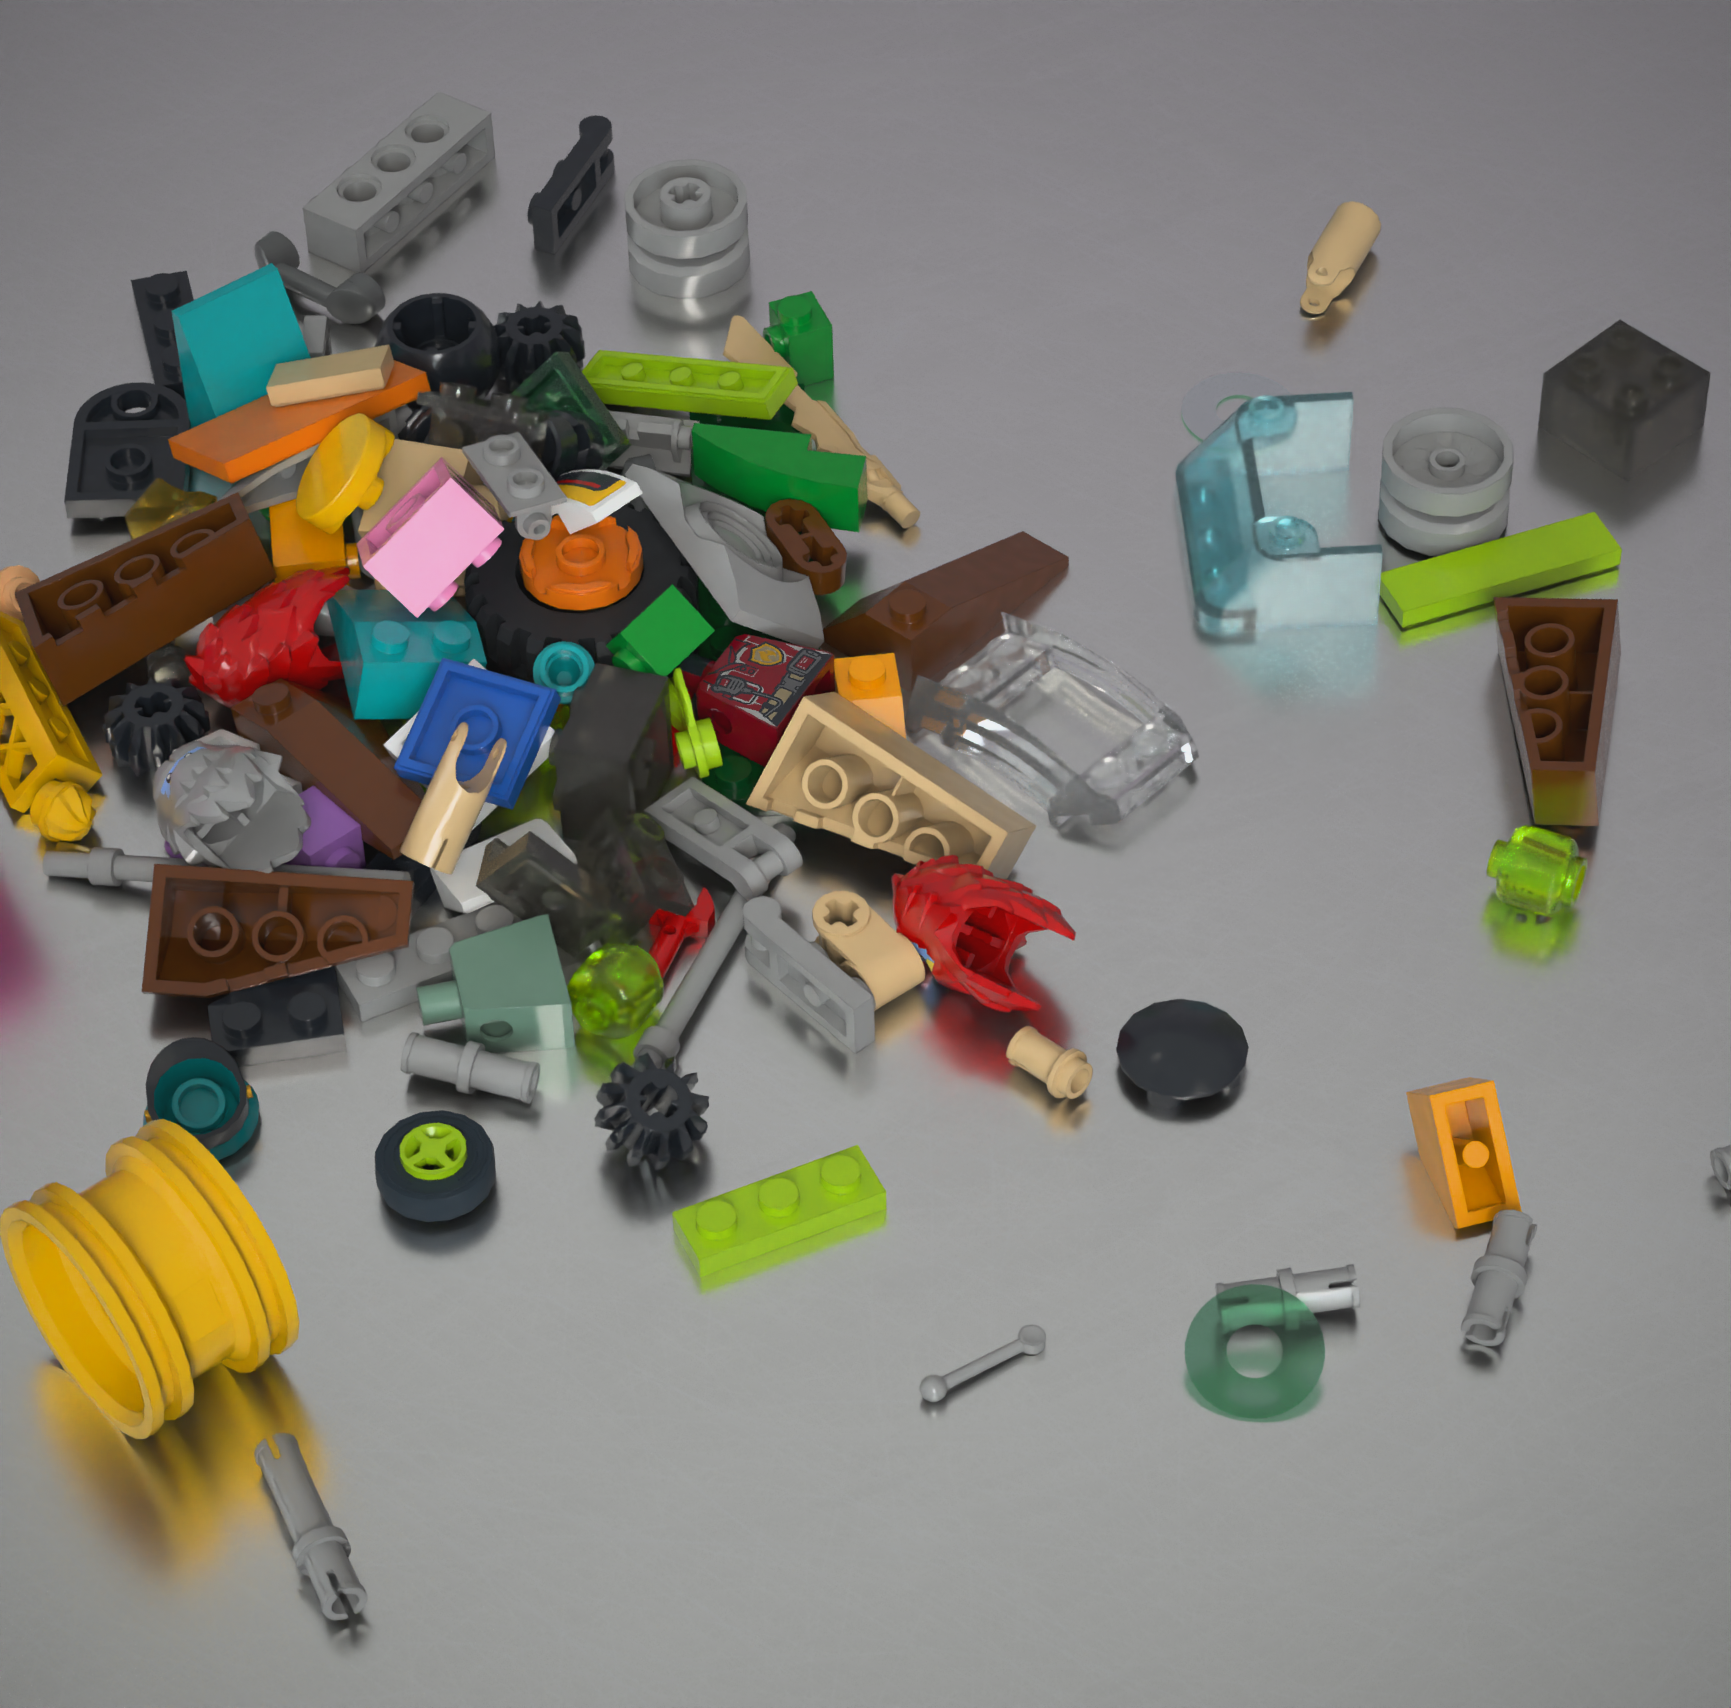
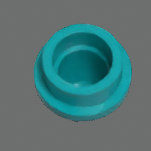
[533,641,596,704]

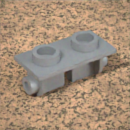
[584,408,700,477]
[462,432,567,540]

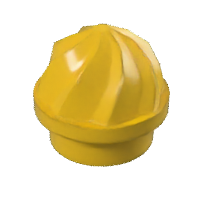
[30,780,97,842]

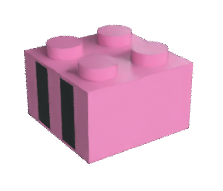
[356,457,504,618]

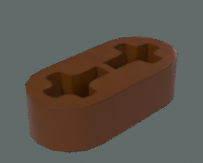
[765,499,847,595]

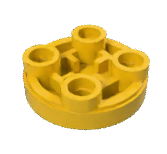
[296,413,395,534]

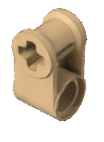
[812,891,926,1011]

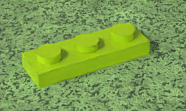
[672,1145,887,1277]

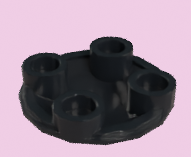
[1116,999,1249,1109]

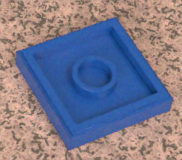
[394,658,561,810]

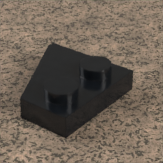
[208,966,347,1067]

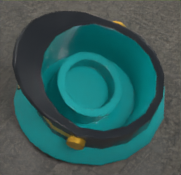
[143,1037,259,1160]

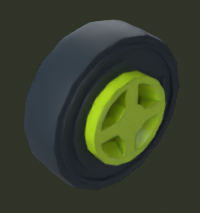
[375,1110,496,1222]

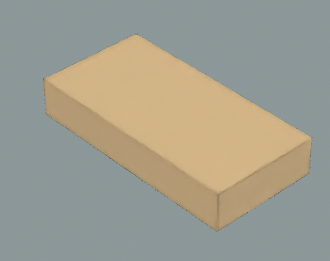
[266,345,394,407]

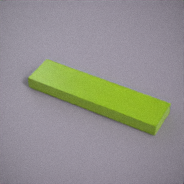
[572,350,798,420]
[1376,511,1622,627]

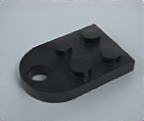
[64,383,191,518]

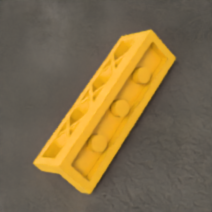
[0,611,103,813]

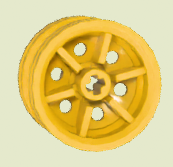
[0,1118,300,1439]

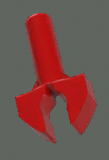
[639,882,716,984]

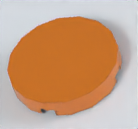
[519,515,643,611]

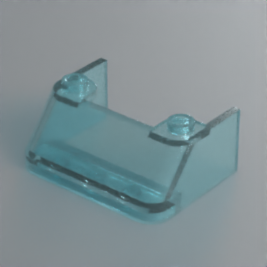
[1175,392,1383,633]

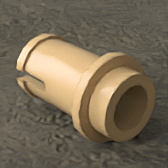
[1006,1026,1093,1099]

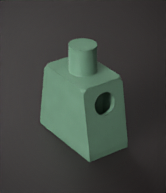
[416,914,575,1053]

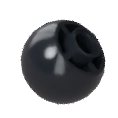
[375,293,501,415]

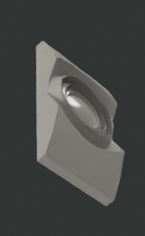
[625,464,825,649]

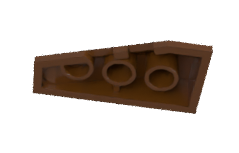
[823,531,1069,694]
[231,678,425,860]
[142,864,414,998]

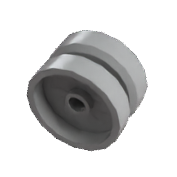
[624,159,750,299]
[1378,407,1514,556]

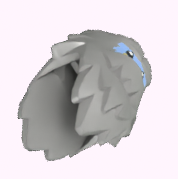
[153,741,311,873]

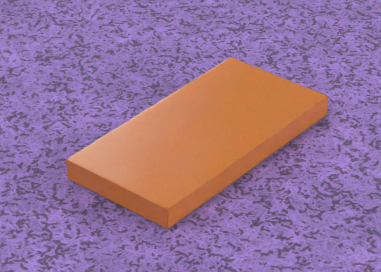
[168,360,431,484]

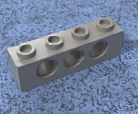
[303,91,495,273]

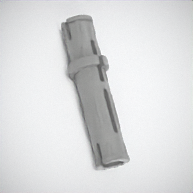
[254,1433,368,1620]

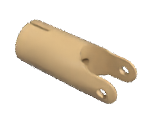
[1300,201,1381,314]
[399,722,507,874]

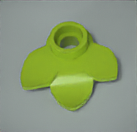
[661,667,723,778]

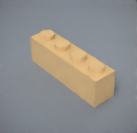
[746,692,1036,880]

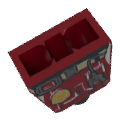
[680,634,835,767]

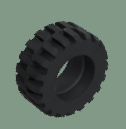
[464,502,700,720]

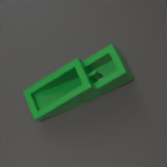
[692,423,868,532]

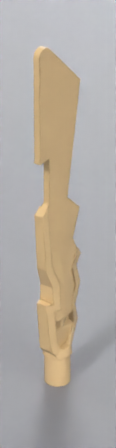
[723,315,920,529]

